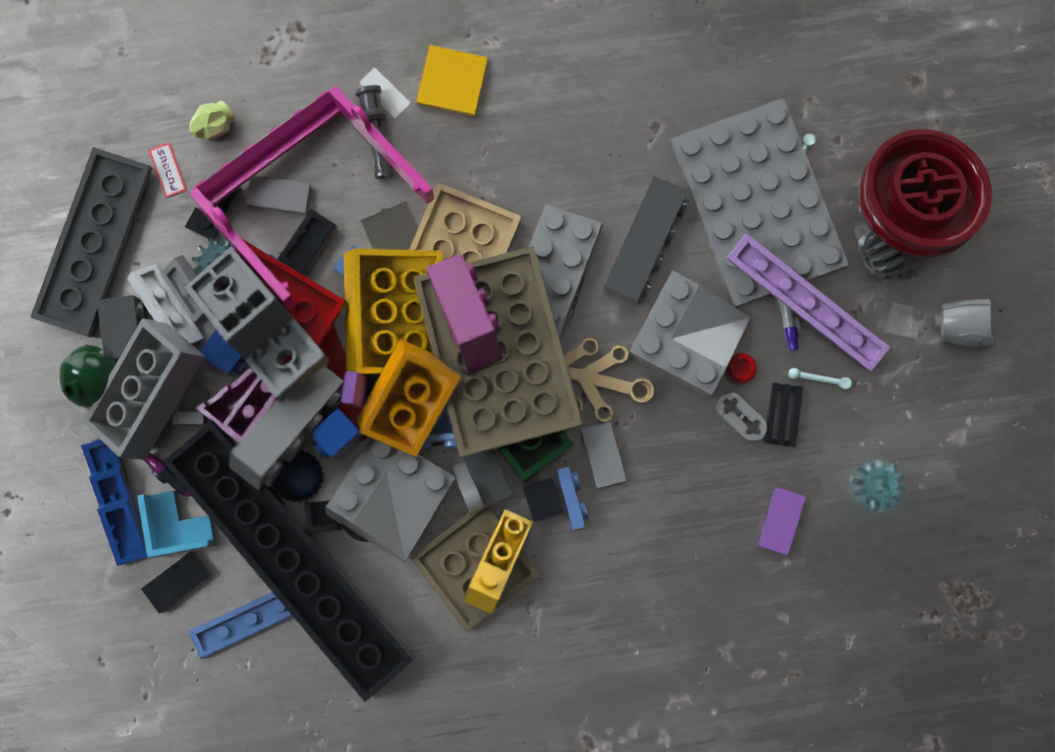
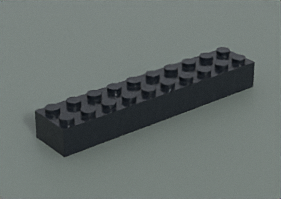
[163,421,416,702]

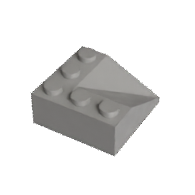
[628,271,751,398]
[326,438,456,563]

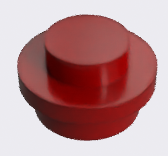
[726,353,757,384]

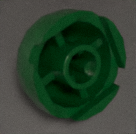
[57,344,116,408]

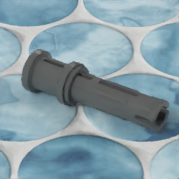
[355,85,394,179]

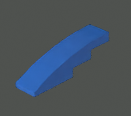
[81,438,147,566]

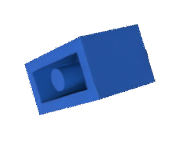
[310,408,366,460]

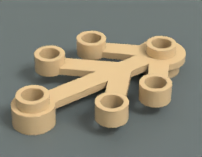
[564,337,654,423]

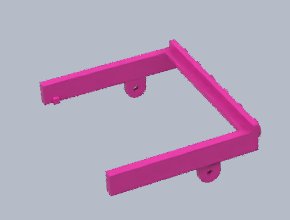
[189,86,435,311]

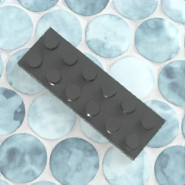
[30,147,152,338]

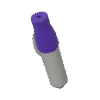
[779,301,800,351]

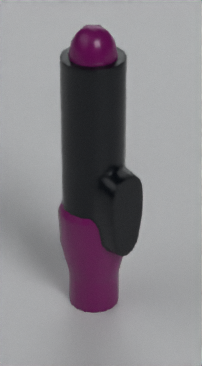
[143,453,191,497]

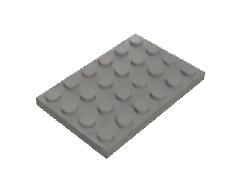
[670,98,849,308]

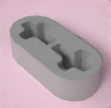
[715,392,767,442]
[451,461,485,515]

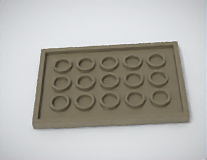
[413,246,582,458]

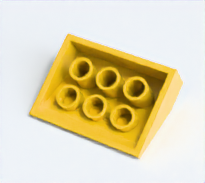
[343,249,443,376]

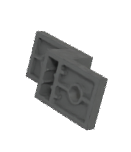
[184,247,330,404]

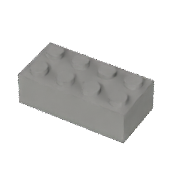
[83,318,206,460]
[229,366,344,491]

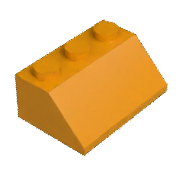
[357,339,461,457]

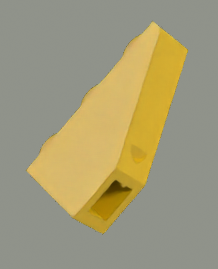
[464,509,533,614]

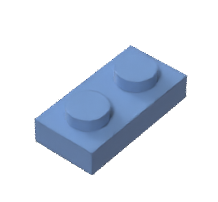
[557,466,589,530]

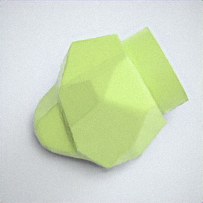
[189,100,235,141]

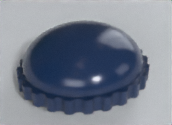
[273,451,324,503]

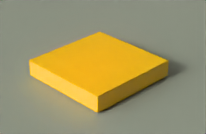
[416,45,488,117]

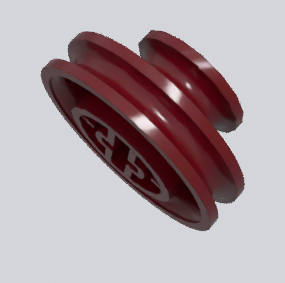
[859,129,992,258]

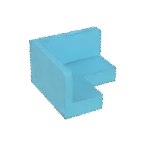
[138,491,217,557]

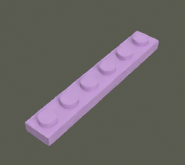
[726,234,890,371]

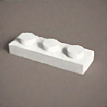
[127,264,204,346]

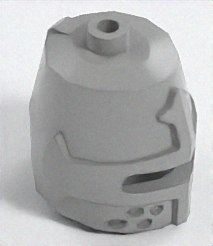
[935,299,994,348]

